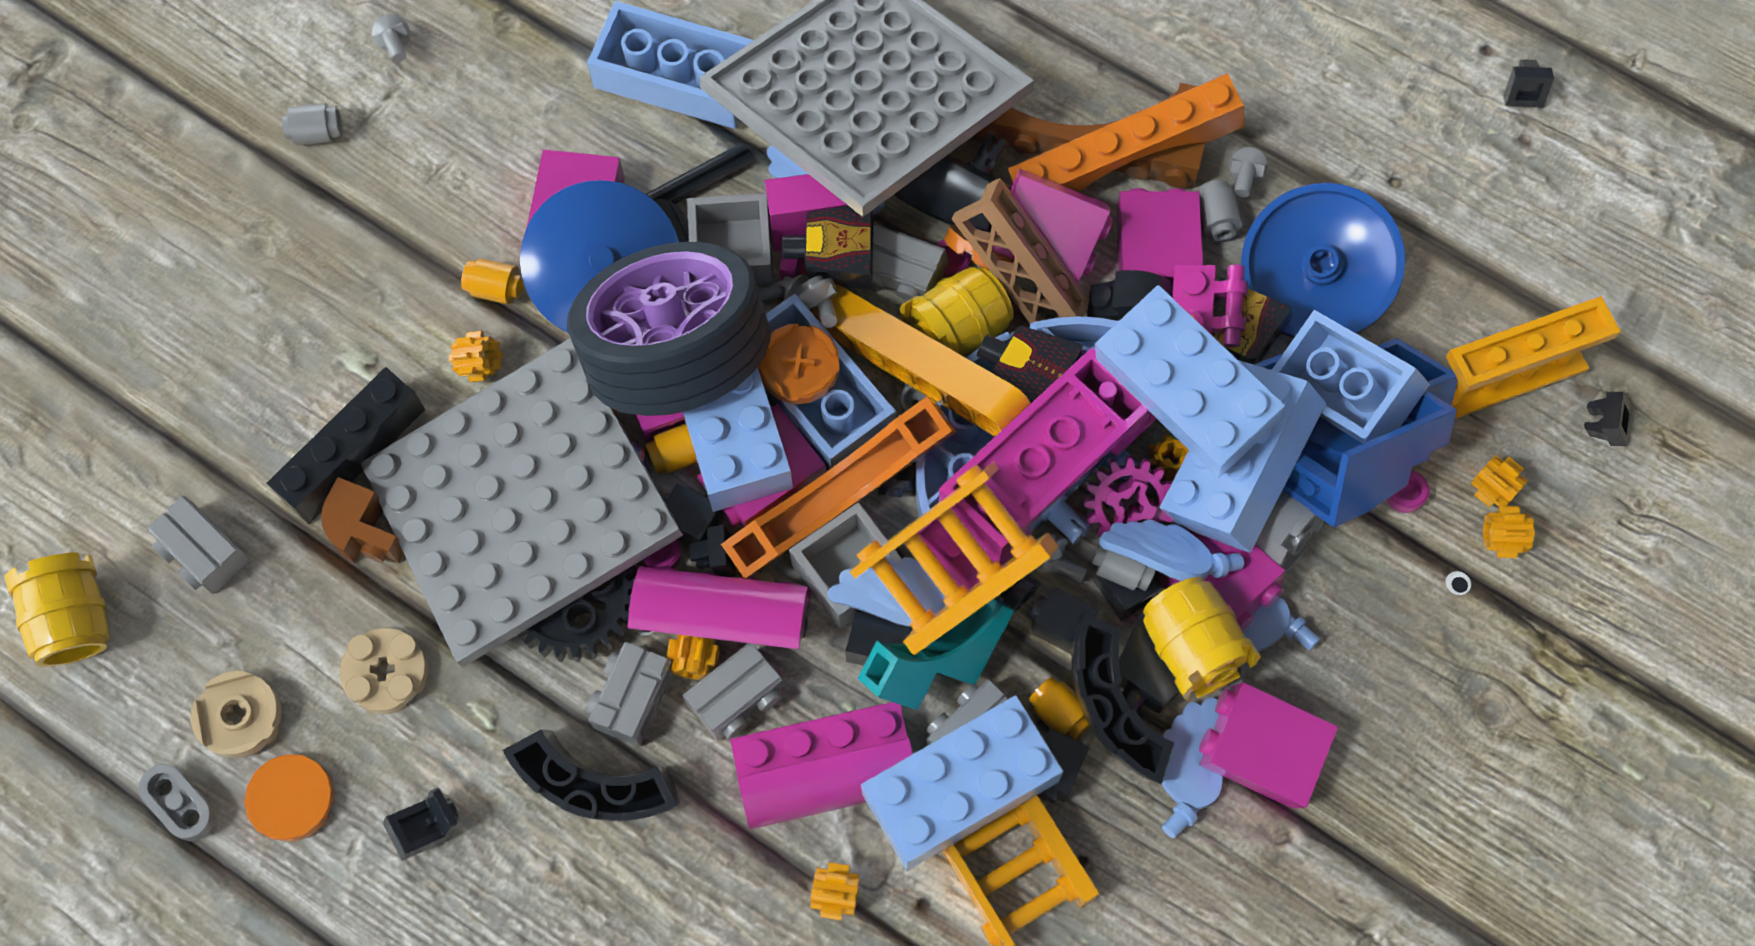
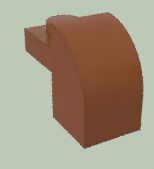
[321,477,404,563]

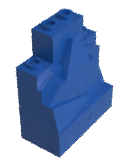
[1254,338,1458,528]

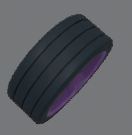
[567,242,771,416]

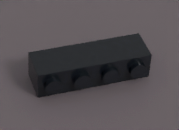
[266,367,426,525]

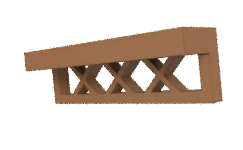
[952,178,1090,323]

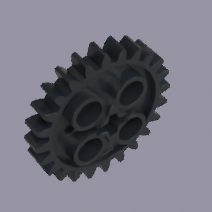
[517,566,637,662]

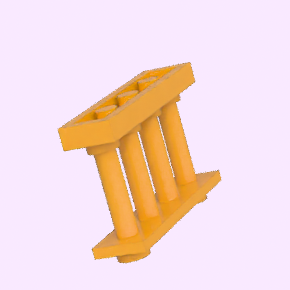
[1446,296,1621,419]
[850,462,1058,655]
[942,795,1099,946]

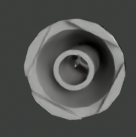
[1255,491,1324,573]

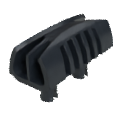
[894,132,1011,233]

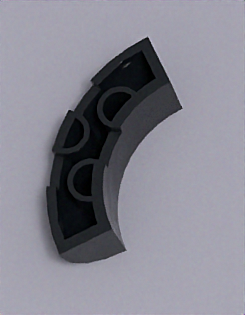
[1072,614,1174,784]
[502,729,680,821]

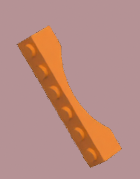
[1008,73,1245,192]
[721,396,957,579]

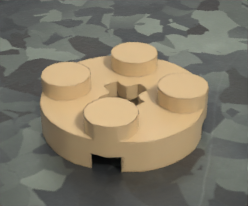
[340,628,428,714]
[190,671,282,758]

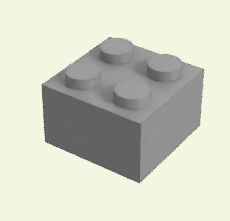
[687,193,774,286]
[789,502,901,629]

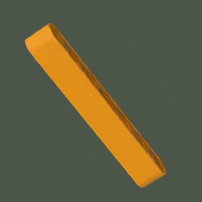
[810,284,1031,437]

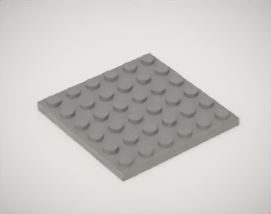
[699,0,1034,217]
[361,338,683,667]

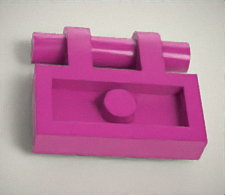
[1173,264,1248,348]

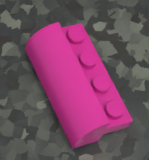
[628,566,811,649]
[730,702,913,830]

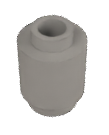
[282,103,343,146]
[1198,180,1242,241]
[1091,544,1156,591]

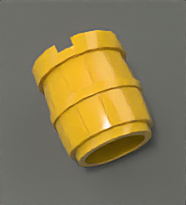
[900,267,1013,357]
[4,552,110,667]
[1143,577,1260,700]

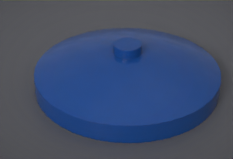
[520,180,679,334]
[1241,183,1405,338]

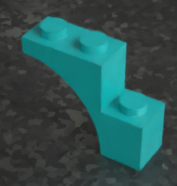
[857,597,1014,710]

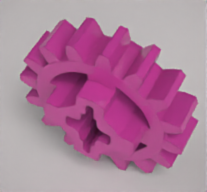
[1083,455,1173,537]

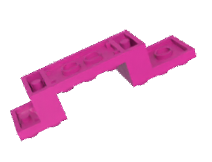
[918,348,1157,590]

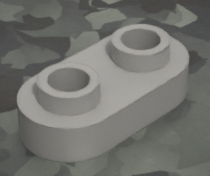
[139,764,215,841]

